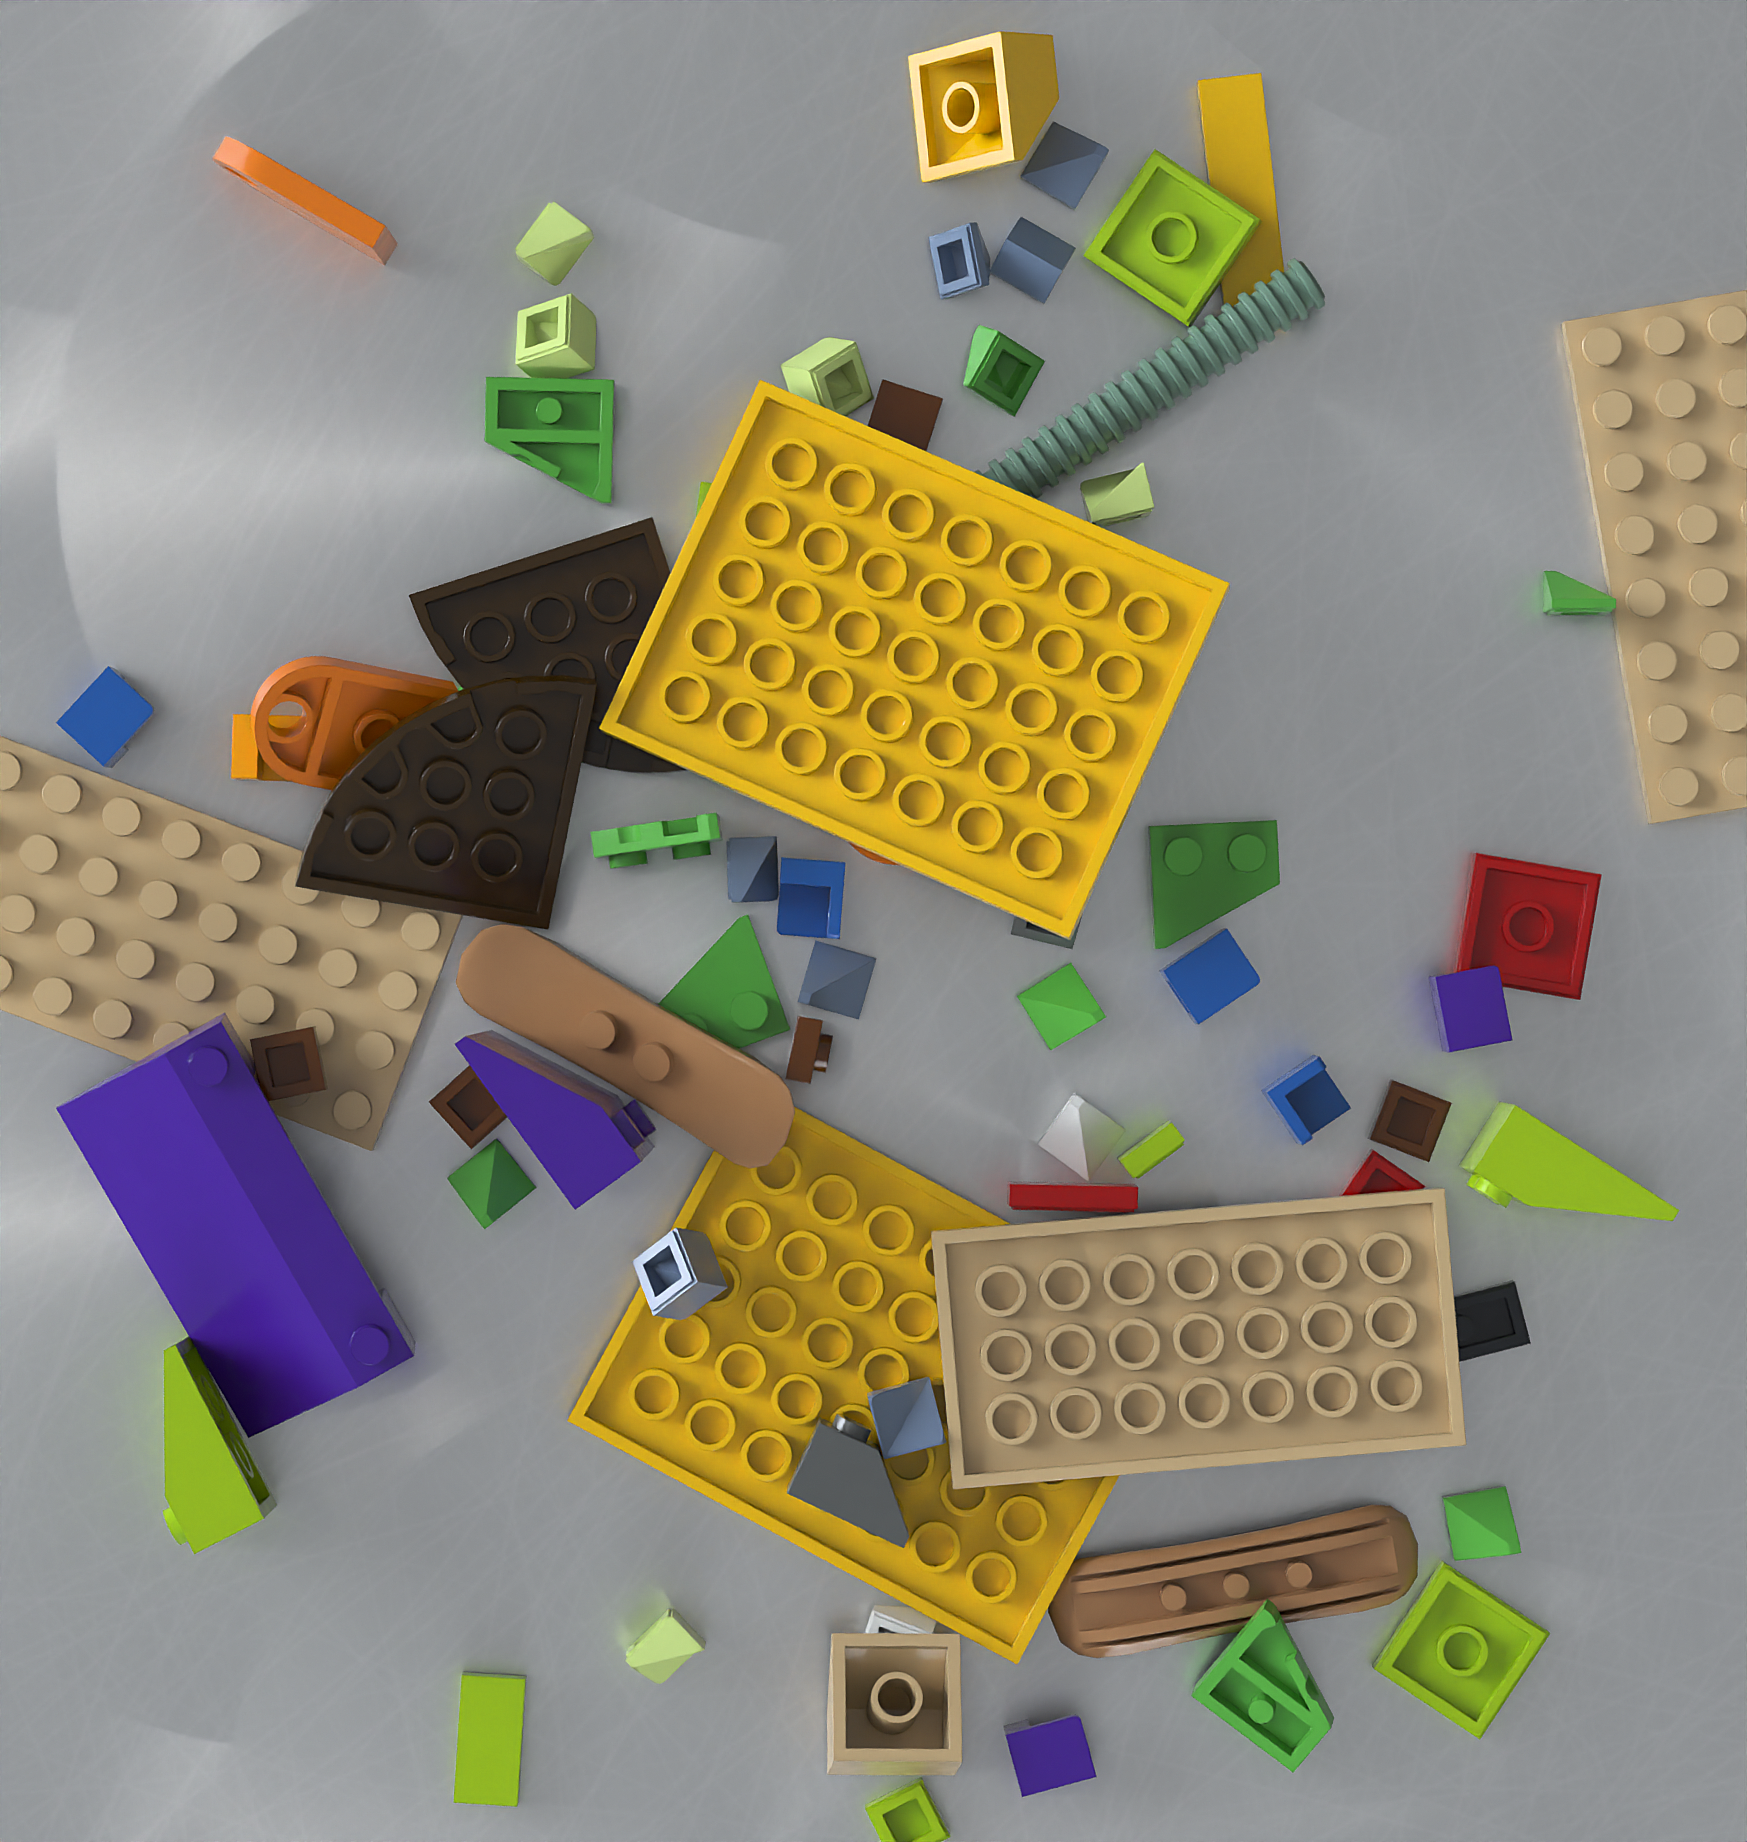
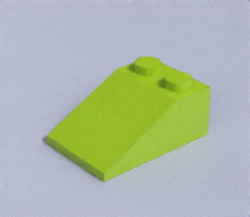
[1459,1101,1680,1221]
[163,1336,277,1554]

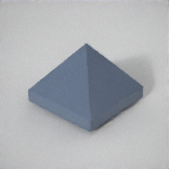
[929,222,990,299]

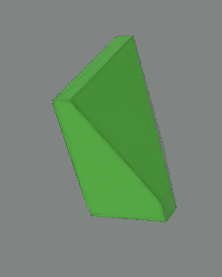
[963,325,1045,417]
[1543,571,1616,615]
[1017,963,1106,1050]
[447,1138,537,1229]
[1442,1486,1521,1561]

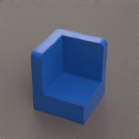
[56,666,155,768]
[777,857,846,939]
[1159,928,1260,1025]
[1261,1055,1351,1146]

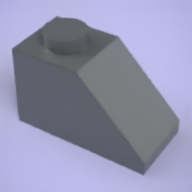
[787,1414,909,1548]

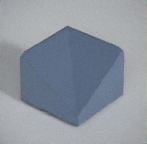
[726,836,779,903]
[632,1227,728,1320]
[867,1377,946,1459]

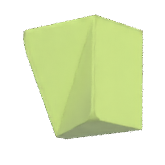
[515,201,594,286]
[516,293,596,379]
[781,337,874,416]
[1080,462,1154,527]
[625,1608,706,1684]

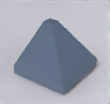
[1021,122,1109,210]
[797,940,877,1019]

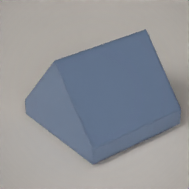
[990,217,1076,304]

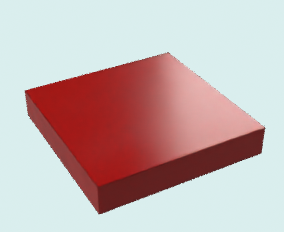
[1453,853,1602,1000]

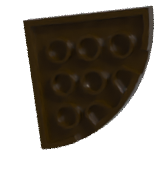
[409,517,689,773]
[295,675,597,930]

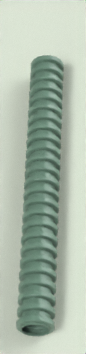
[975,258,1325,499]

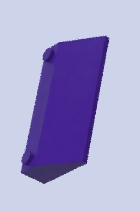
[56,1013,416,1438]
[454,1030,657,1210]

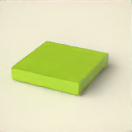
[1083,149,1262,328]
[1372,1560,1550,1739]

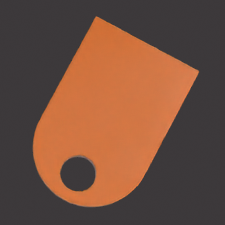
[212,136,398,265]
[250,656,458,790]

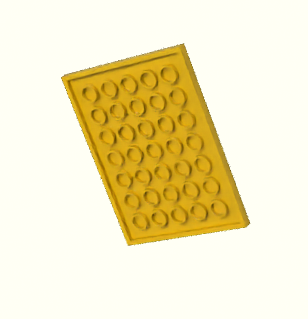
[599,380,1230,940]
[567,1106,1120,1664]

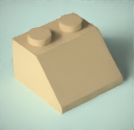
[827,1633,962,1775]

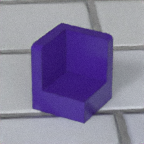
[1429,966,1512,1052]
[1003,1714,1097,1797]

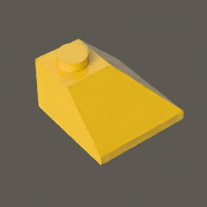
[908,31,1059,183]

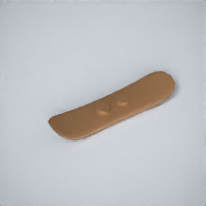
[456,924,795,1168]
[1048,1505,1418,1658]

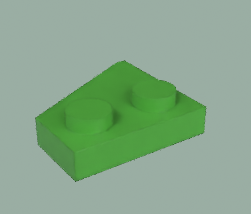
[484,377,615,505]
[591,813,723,869]
[1148,820,1280,949]
[658,915,791,1049]
[1191,1599,1334,1772]

